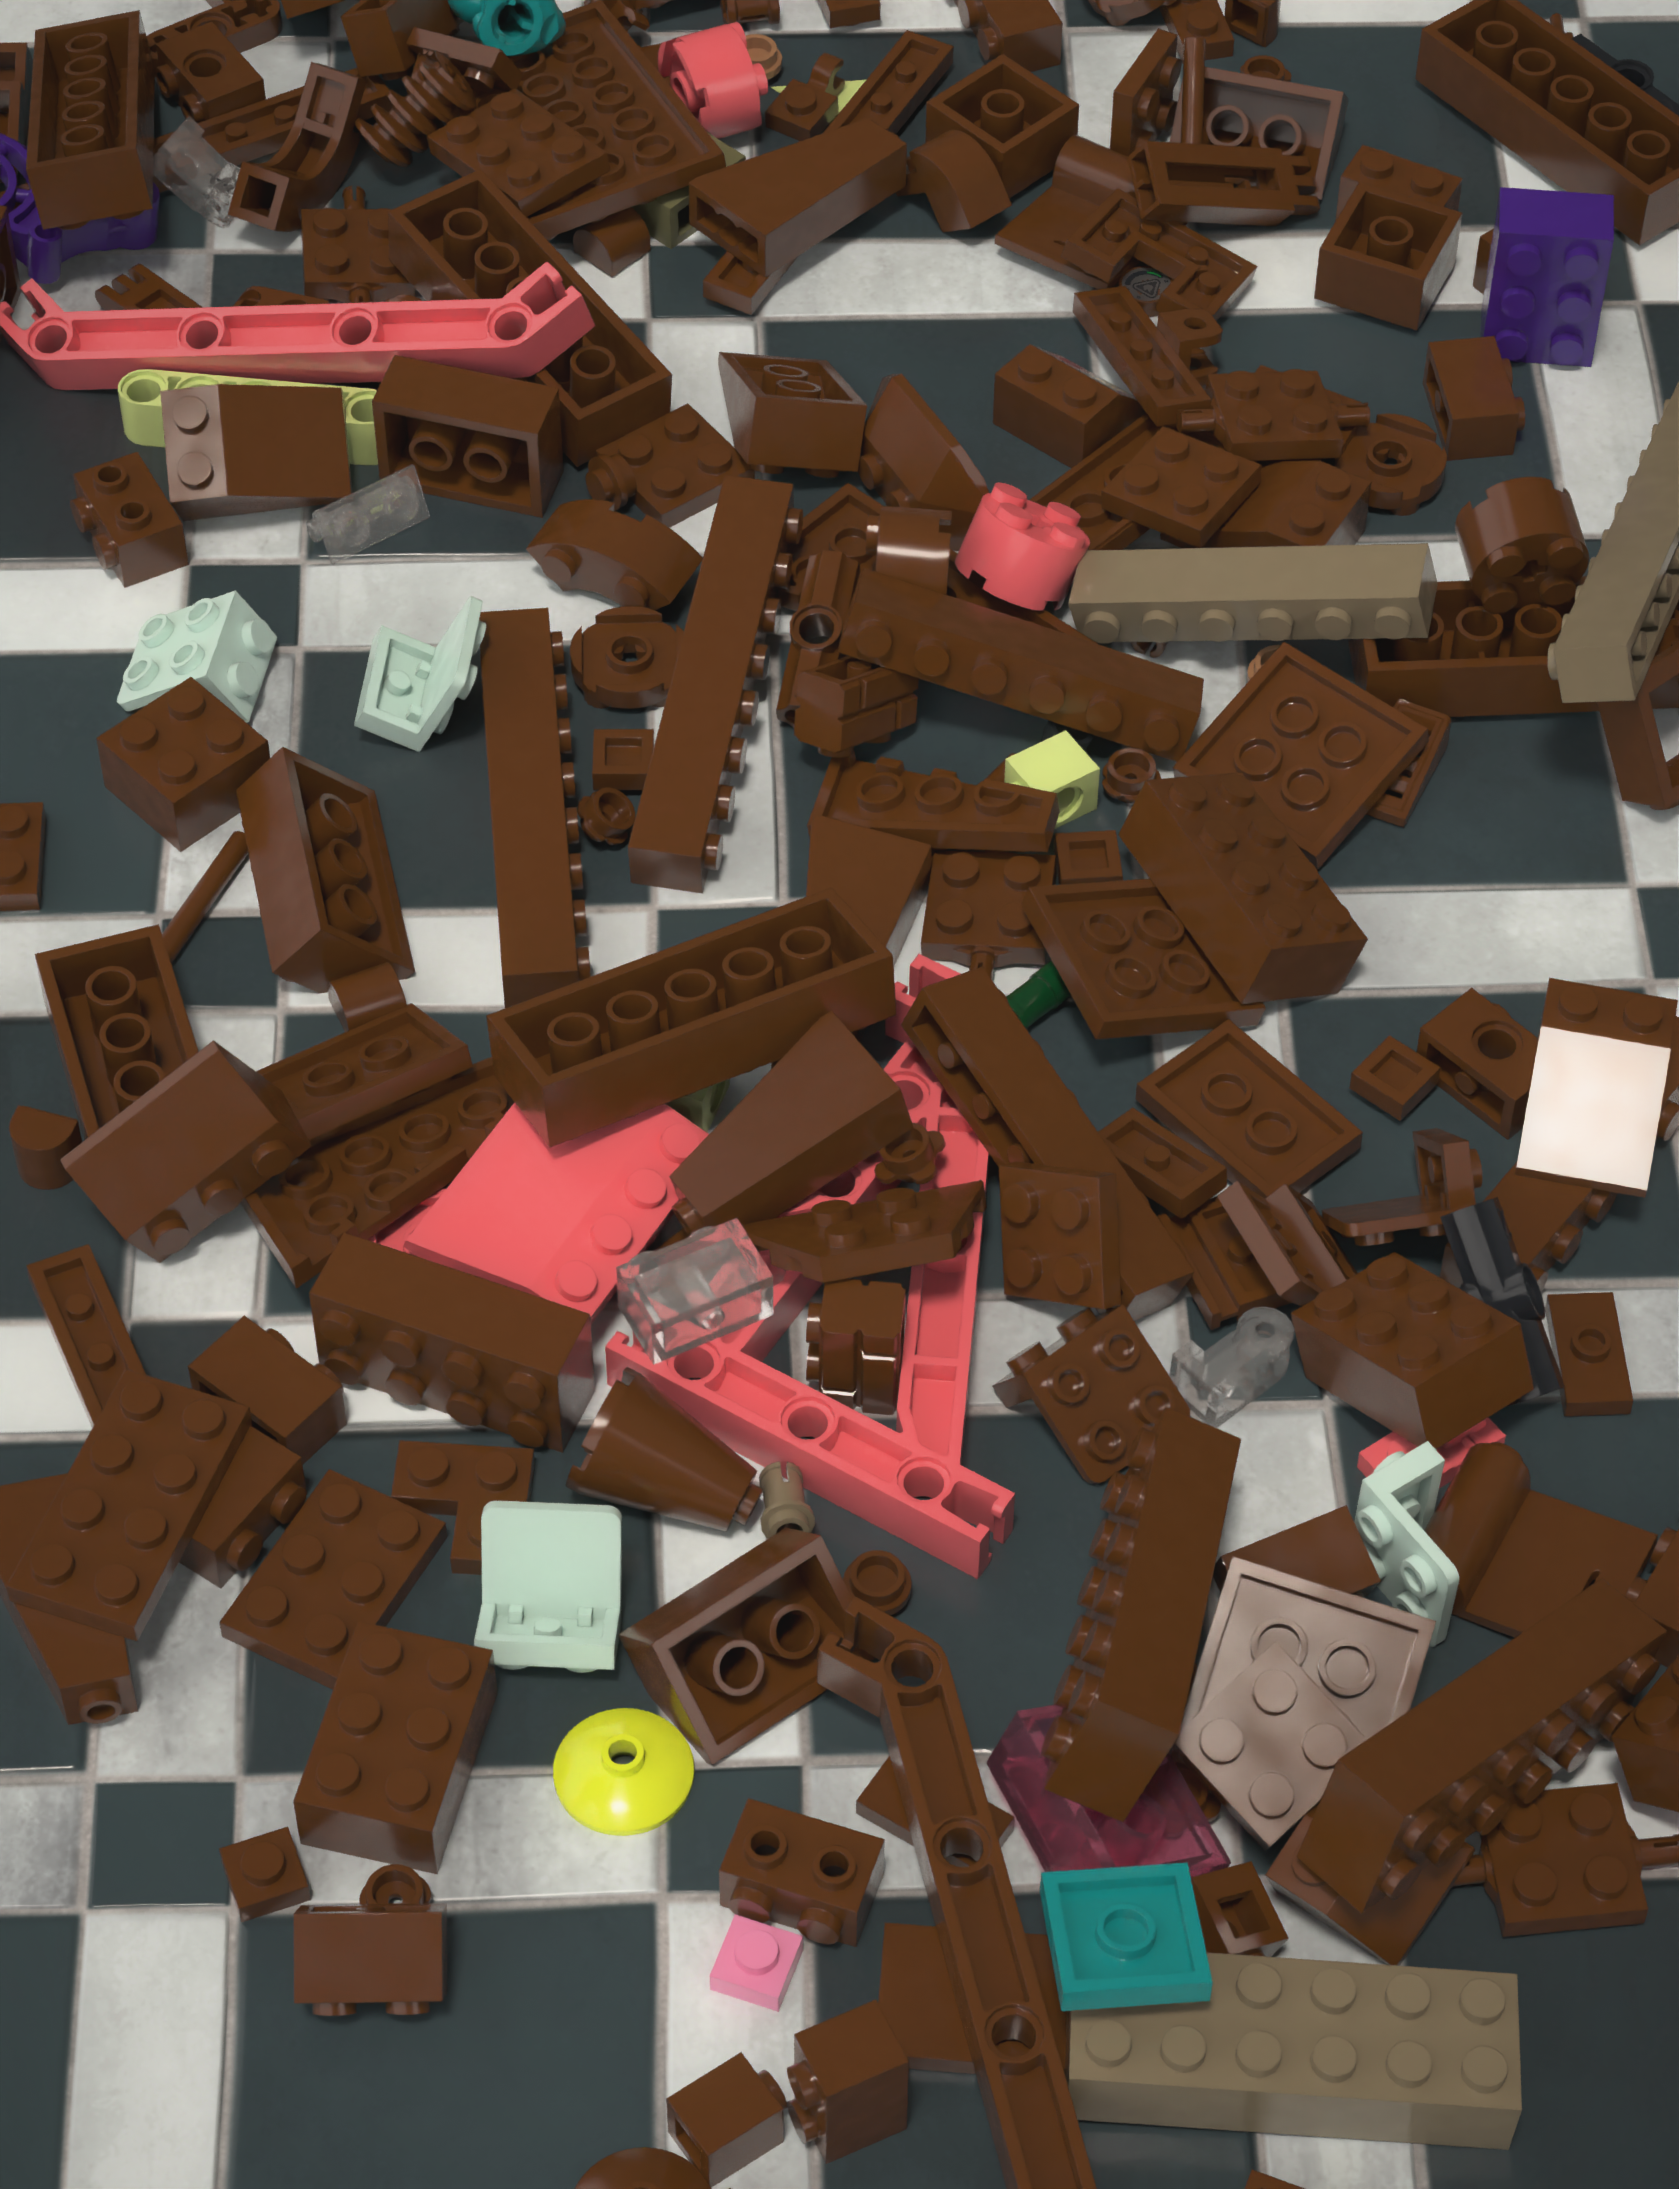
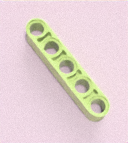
[118,369,378,466]

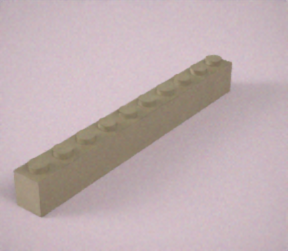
[1548,382,1679,703]

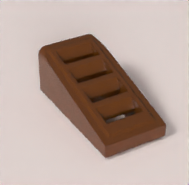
[1366,699,1451,828]

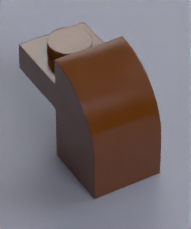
[896,129,1012,232]

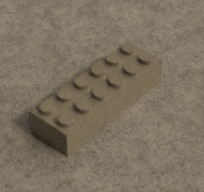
[1064,1952,1522,2150]

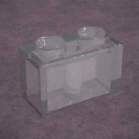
[616,1218,774,1365]

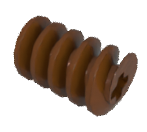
[354,50,476,167]

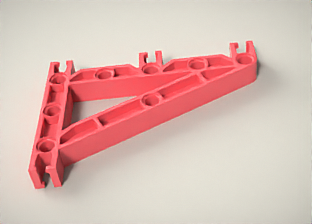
[605,954,1015,1579]

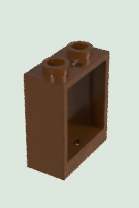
[1597,618,1679,810]

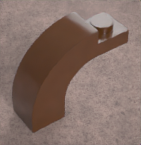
[228,62,367,232]

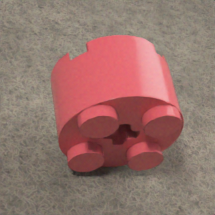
[658,22,768,139]
[955,482,1090,611]

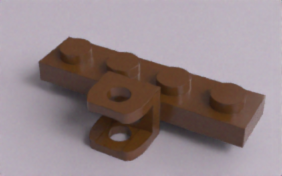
[1072,286,1223,427]

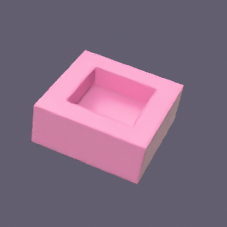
[710,1914,803,2012]

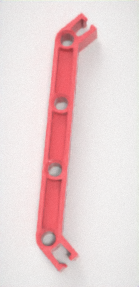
[0,262,595,390]

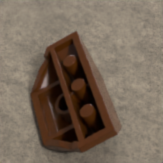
[858,373,989,551]

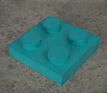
[1040,1862,1213,2011]

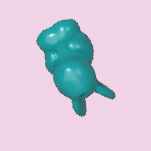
[448,0,566,56]

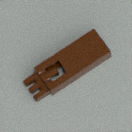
[1127,141,1321,226]

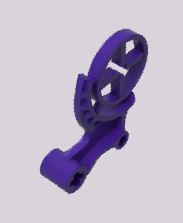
[0,133,160,284]

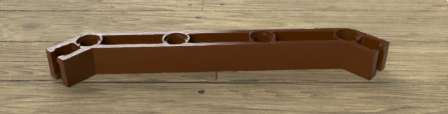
[817,1596,1097,2189]

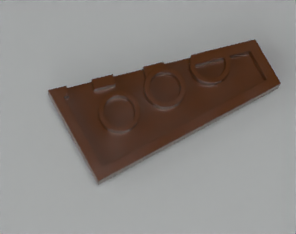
[807,751,1060,852]

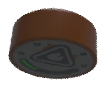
[1119,266,1173,317]

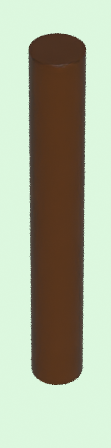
[1181,37,1206,144]
[162,831,249,964]

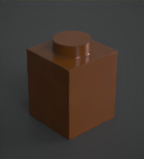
[666,2052,787,2188]

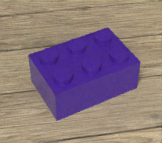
[1480,187,1614,367]

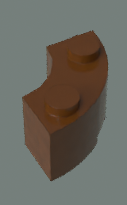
[526,499,703,610]

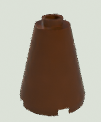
[565,1367,763,1532]

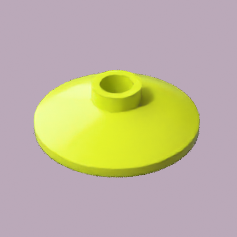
[553,1708,694,1836]

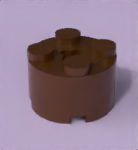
[1455,477,1589,614]
[866,506,952,595]

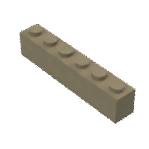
[1068,543,1438,643]

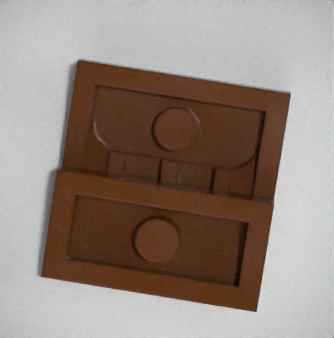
[1217,1180,1357,1306]

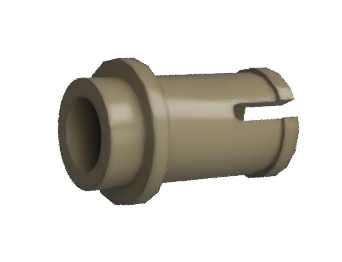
[759,1462,815,1539]

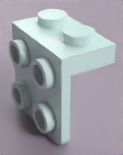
[117,590,277,723]
[354,596,486,752]
[1354,1441,1459,1647]
[474,1501,622,1673]

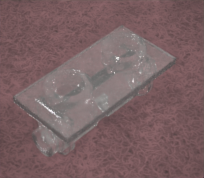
[306,465,430,564]

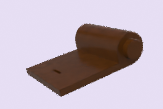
[994,135,1188,289]
[1424,1442,1658,1637]

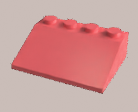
[403,1103,709,1325]

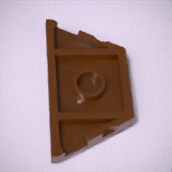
[734,1180,987,1283]

